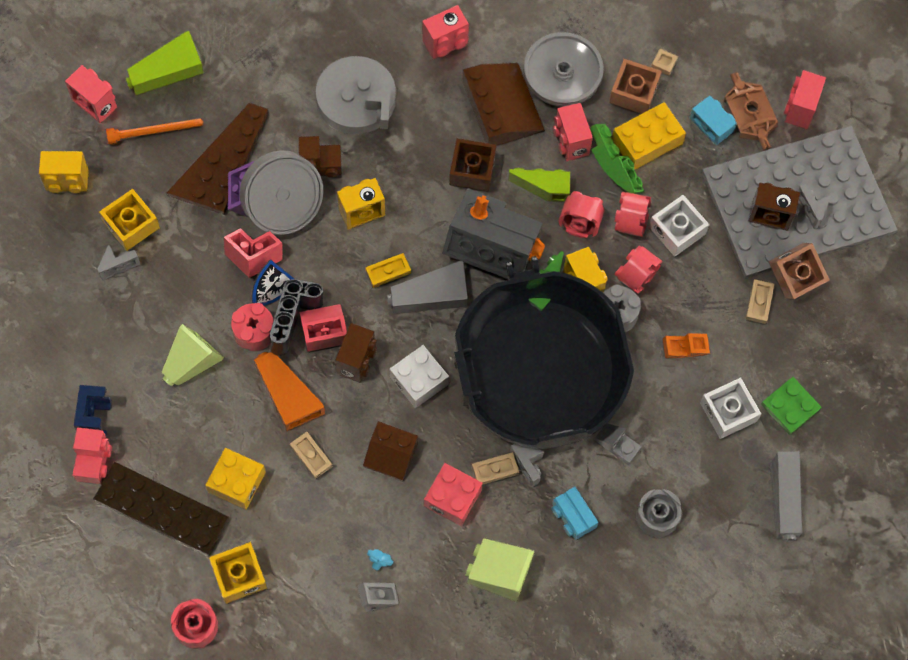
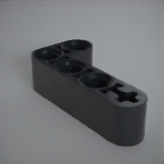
[270,279,323,356]

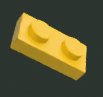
[365,253,411,288]

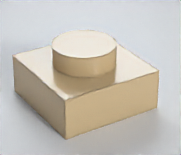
[651,49,678,76]

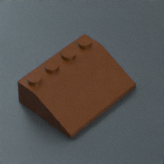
[462,63,545,146]

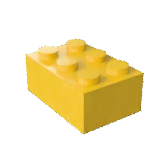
[612,102,686,170]

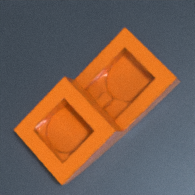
[663,333,710,358]

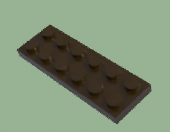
[93,462,229,557]

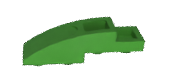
[590,124,645,194]

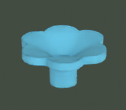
[367,549,393,570]

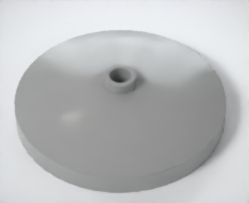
[524,32,603,106]

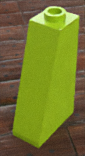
[126,31,204,95]

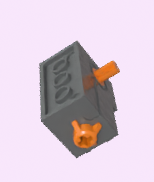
[442,188,545,279]

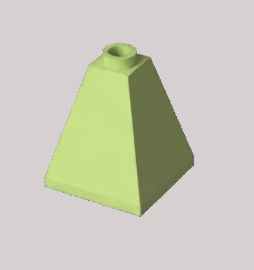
[161,324,224,386]

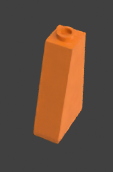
[254,352,325,431]

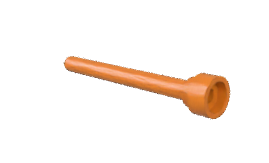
[106,119,203,145]

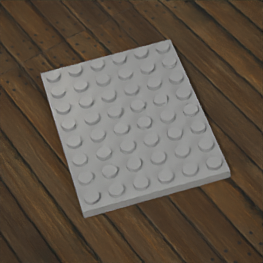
[702,126,898,278]

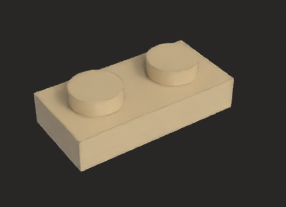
[745,279,775,324]
[290,432,333,479]
[472,452,519,484]

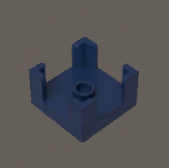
[74,385,112,438]

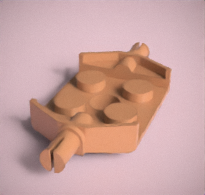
[723,72,778,151]

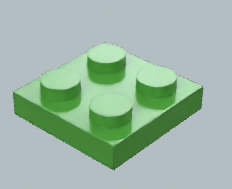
[761,377,822,435]

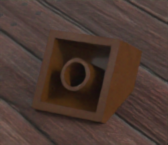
[363,421,418,482]

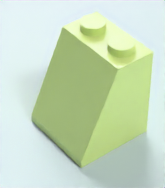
[465,538,534,602]

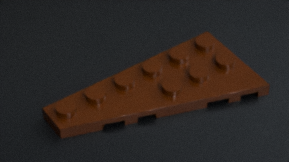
[167,103,269,215]

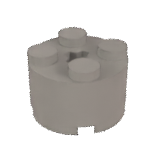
[603,285,641,332]
[635,489,682,539]

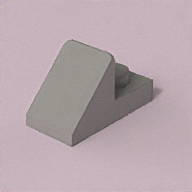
[365,84,391,129]
[798,184,831,229]
[97,245,141,281]
[594,423,642,465]
[510,444,544,487]
[358,583,399,612]

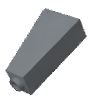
[387,261,468,314]
[770,451,802,542]

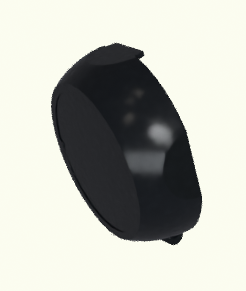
[454,256,634,449]

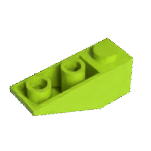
[508,168,570,202]

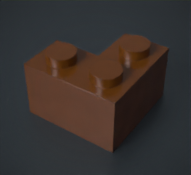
[299,136,342,178]

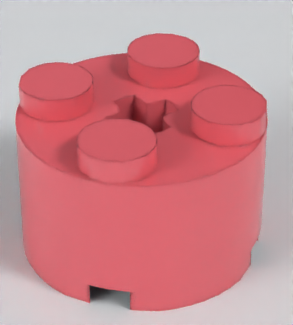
[558,191,605,238]
[615,192,651,237]
[615,245,663,294]
[231,303,273,352]
[171,599,218,648]

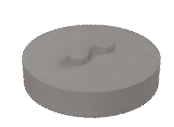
[316,56,396,134]
[240,150,323,235]

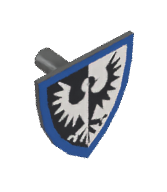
[251,259,294,306]

